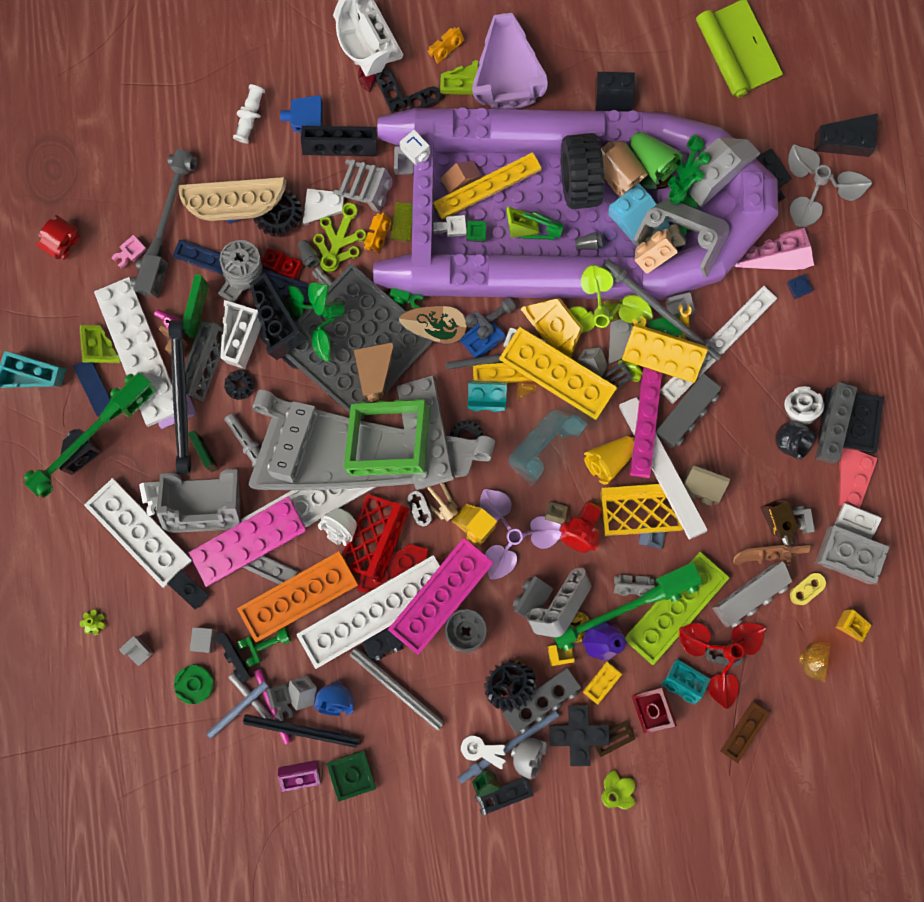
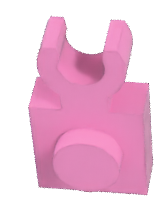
[112,235,147,269]

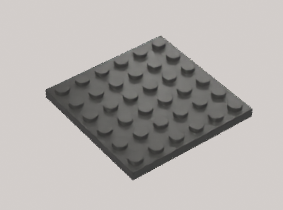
[284,263,433,421]

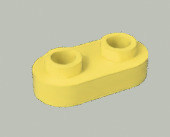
[790,573,826,605]

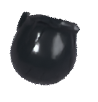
[775,421,816,460]

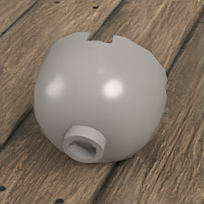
[511,738,547,780]

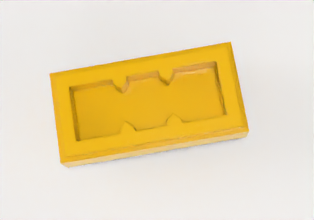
[582,661,622,705]

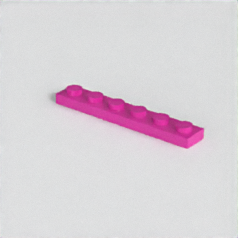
[630,367,662,478]

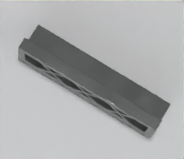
[185,321,224,402]

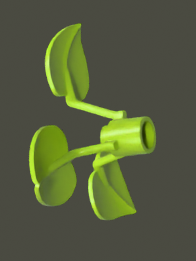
[569,265,653,333]

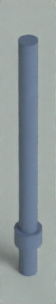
[457,710,559,784]

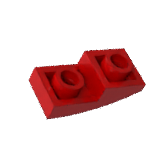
[261,248,304,280]

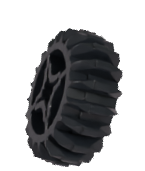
[253,190,303,237]
[484,659,537,713]

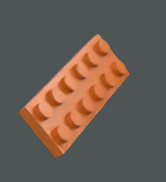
[237,551,359,643]

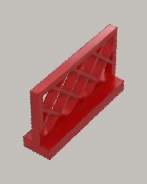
[342,494,410,582]

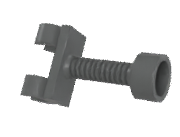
[465,297,516,340]

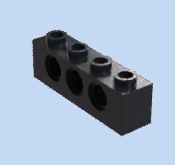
[301,126,377,156]

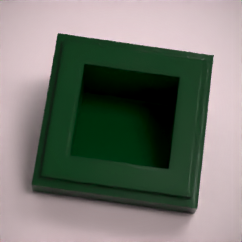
[472,769,500,797]

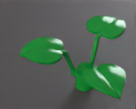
[288,282,344,362]

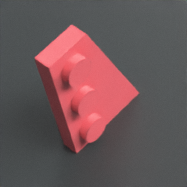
[839,448,878,508]

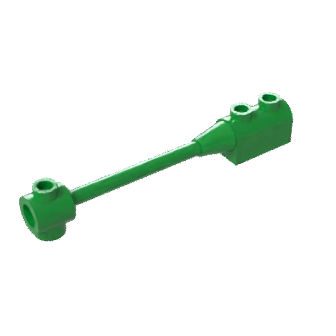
[23,372,156,498]
[553,562,702,652]

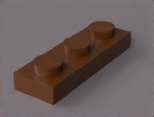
[720,702,770,763]

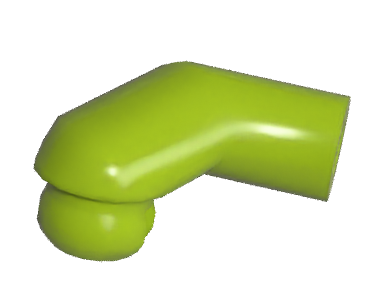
[618,360,643,382]

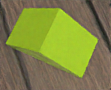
[506,207,539,238]

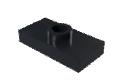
[167,569,209,610]

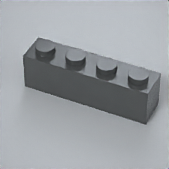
[656,373,721,449]

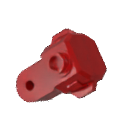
[559,500,602,553]

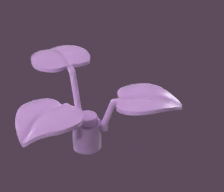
[480,489,561,580]

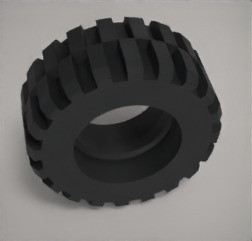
[561,133,604,209]

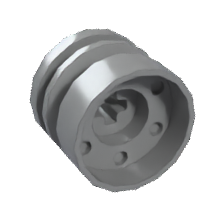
[219,240,263,290]

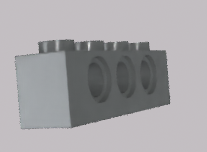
[815,382,857,464]
[502,668,581,734]

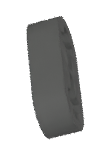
[704,645,743,667]

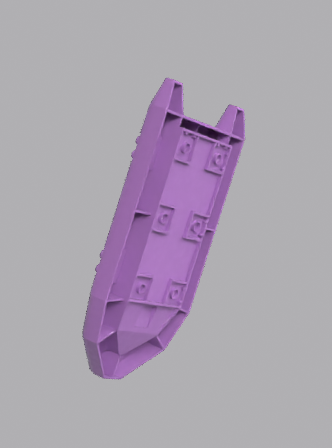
[373,107,778,300]

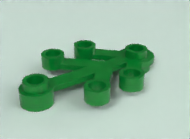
[668,134,711,204]

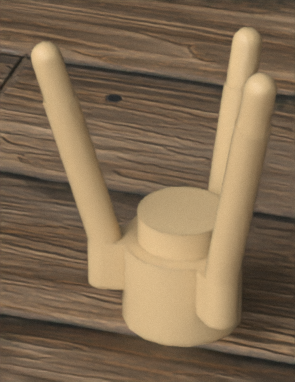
[428,483,458,522]

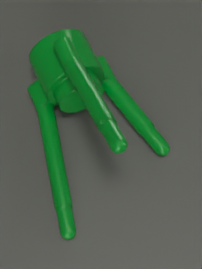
[521,211,564,241]

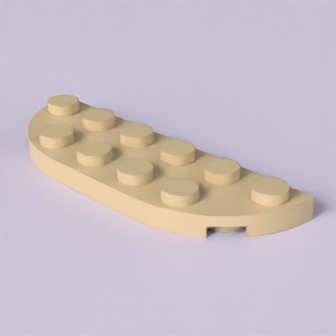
[179,177,286,221]

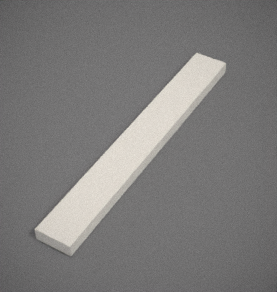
[660,286,777,404]
[619,397,707,540]

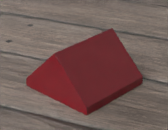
[631,686,677,734]

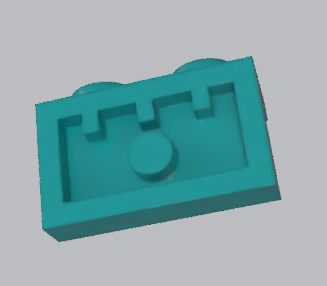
[467,380,507,412]
[661,659,710,704]

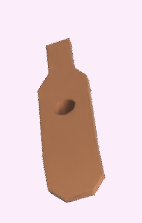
[733,545,811,566]

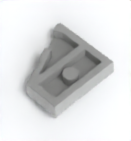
[608,319,633,365]

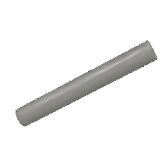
[228,673,273,719]

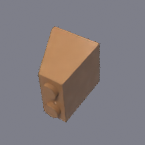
[354,343,393,403]

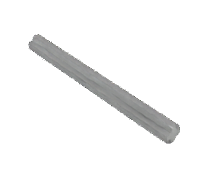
[350,648,444,730]

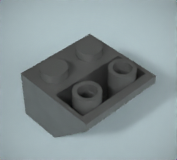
[512,576,553,619]

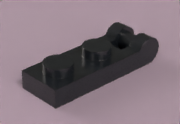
[214,633,253,682]
[475,777,534,815]

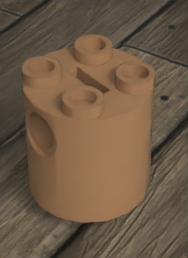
[601,140,649,197]

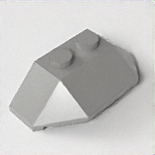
[688,138,761,208]

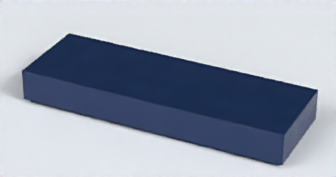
[73,362,111,417]

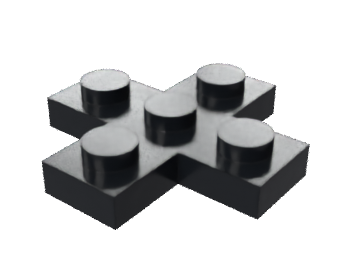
[549,705,610,766]

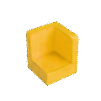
[547,645,575,666]

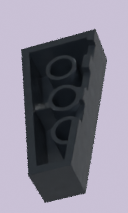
[249,273,308,360]

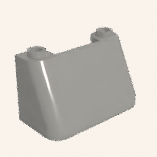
[157,469,241,533]

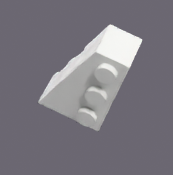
[221,300,262,369]

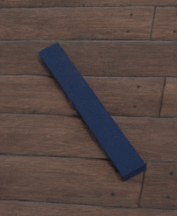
[172,239,312,305]

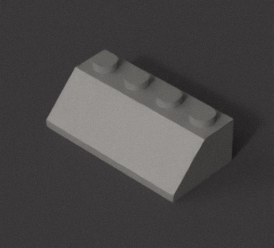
[712,561,792,628]

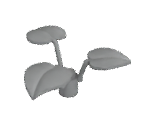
[788,144,872,227]

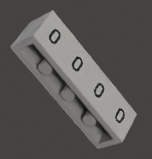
[267,401,318,483]

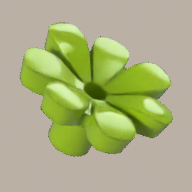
[80,609,106,635]

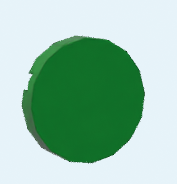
[174,665,214,704]

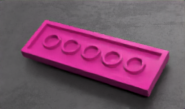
[189,497,308,587]
[388,538,494,655]

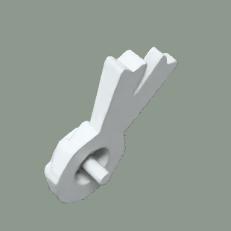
[461,736,506,769]

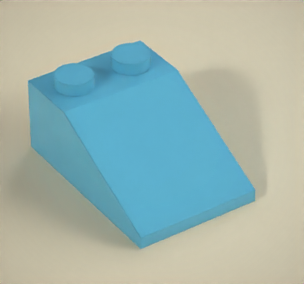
[608,183,670,245]

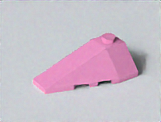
[735,228,814,270]

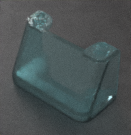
[508,409,588,487]

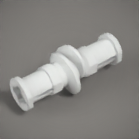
[233,84,265,144]

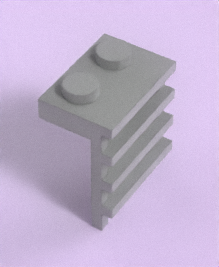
[333,159,393,212]

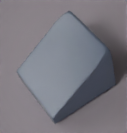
[639,526,665,549]

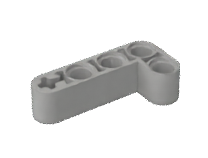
[526,568,592,637]

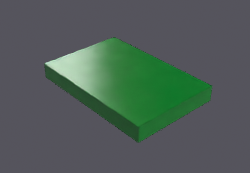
[183,274,209,339]

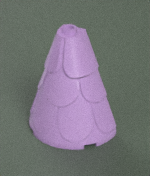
[472,13,548,110]

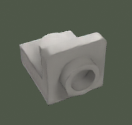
[792,506,815,534]

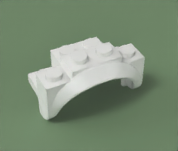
[333,0,403,76]

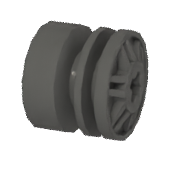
[445,609,487,654]

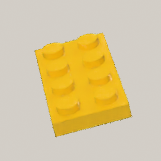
[622,323,708,383]

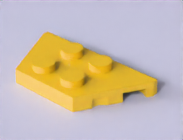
[521,298,583,358]

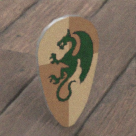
[399,306,467,344]

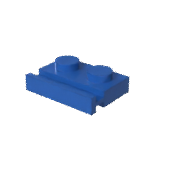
[460,321,506,358]

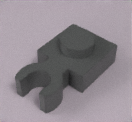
[266,683,293,721]

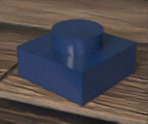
[786,274,813,300]

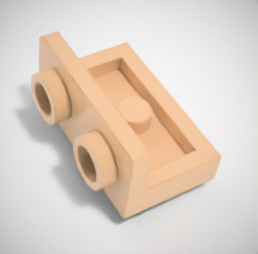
[635,229,677,273]

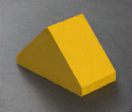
[836,610,872,642]

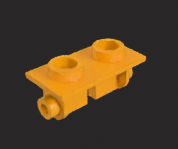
[427,27,464,64]
[363,213,392,254]

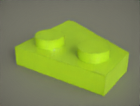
[440,60,478,95]
[80,325,121,363]

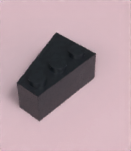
[814,113,878,157]

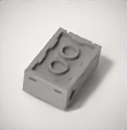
[815,525,889,585]

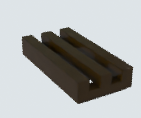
[595,721,635,757]

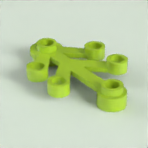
[313,203,366,272]

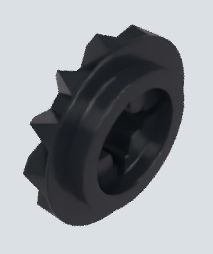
[224,369,255,400]

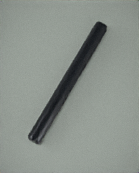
[243,714,360,748]

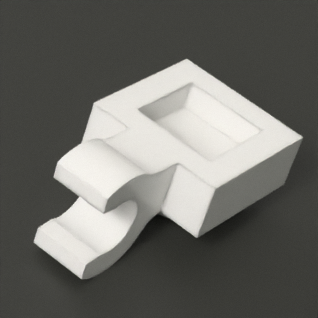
[433,215,467,237]

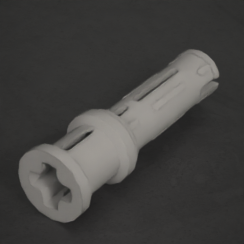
[224,413,260,468]

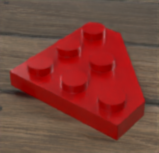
[357,544,428,593]

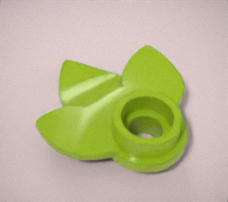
[601,770,636,809]

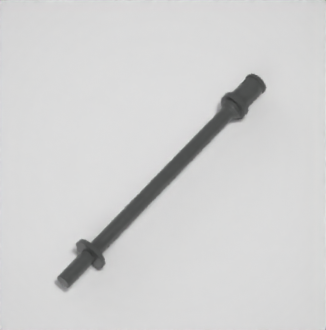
[601,258,721,361]

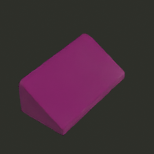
[278,761,321,792]

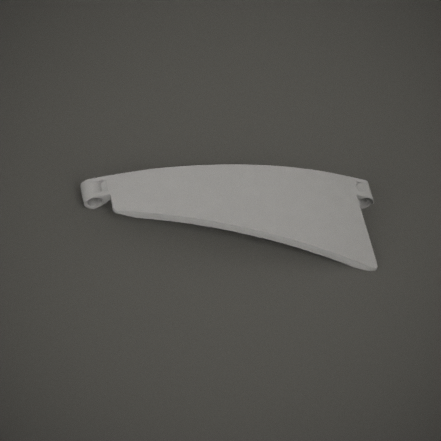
[249,390,495,490]

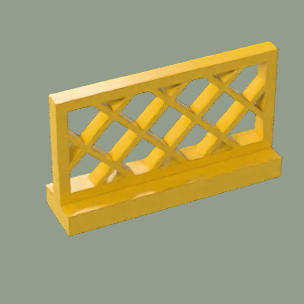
[600,484,683,536]

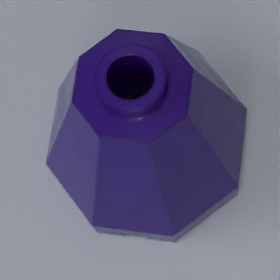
[582,621,626,661]

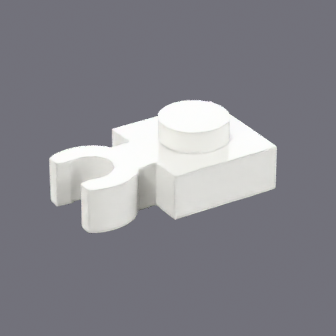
[139,482,159,516]

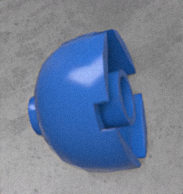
[314,681,354,716]

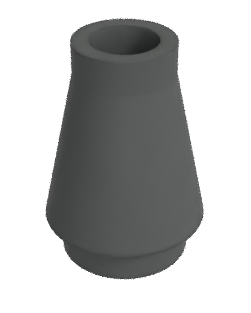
[575,232,603,250]
[297,240,320,269]

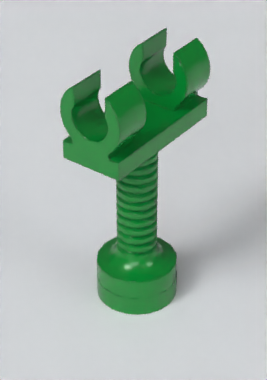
[236,627,291,668]

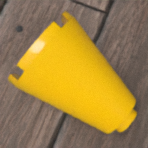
[584,436,634,485]

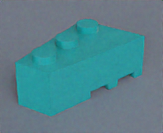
[0,351,66,388]

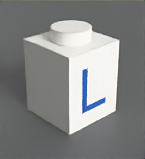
[400,130,430,165]

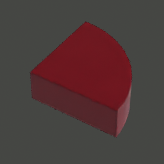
[358,67,376,92]

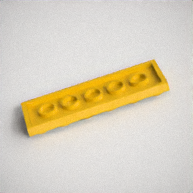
[499,327,617,420]

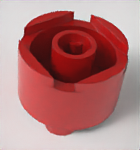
[36,215,81,260]

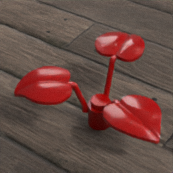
[679,623,766,709]

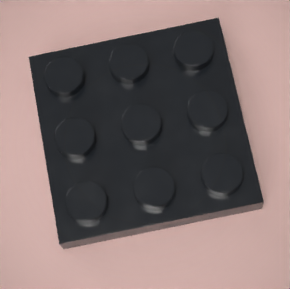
[818,387,884,454]

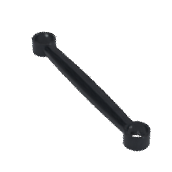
[168,320,191,474]

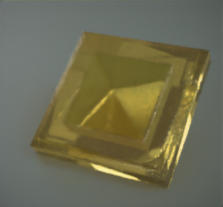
[516,382,537,399]

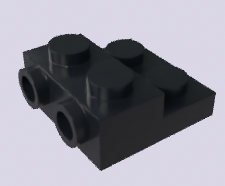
[363,626,404,661]

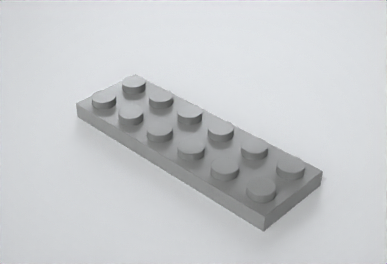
[397,375,454,490]

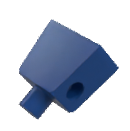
[280,95,323,133]

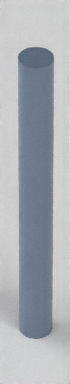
[206,680,269,739]

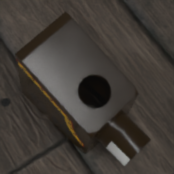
[760,499,798,545]

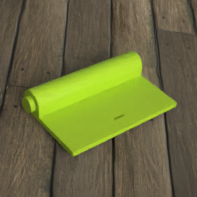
[696,0,783,98]

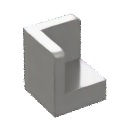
[394,147,414,175]
[665,292,695,315]
[578,347,608,377]
[190,627,216,653]
[119,636,153,666]
[288,675,317,711]

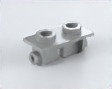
[613,575,655,597]

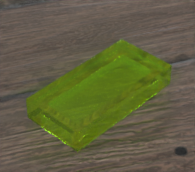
[391,202,413,242]

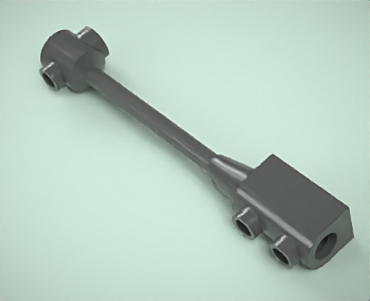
[130,149,197,298]

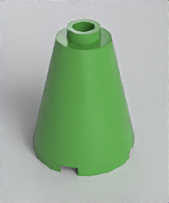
[630,132,683,184]

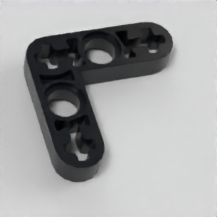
[376,69,441,114]

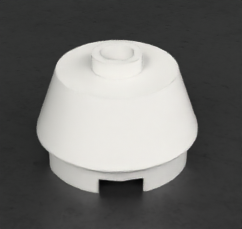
[784,386,824,425]
[318,508,357,546]

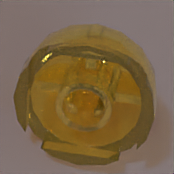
[799,641,831,681]

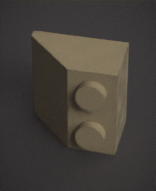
[682,465,730,506]

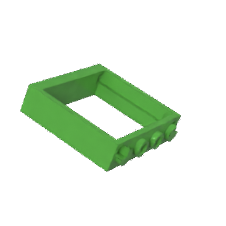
[344,399,430,476]

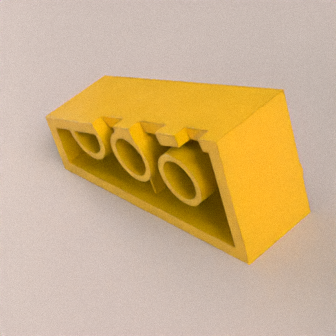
[451,503,497,546]

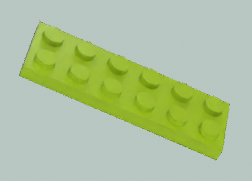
[624,552,729,665]

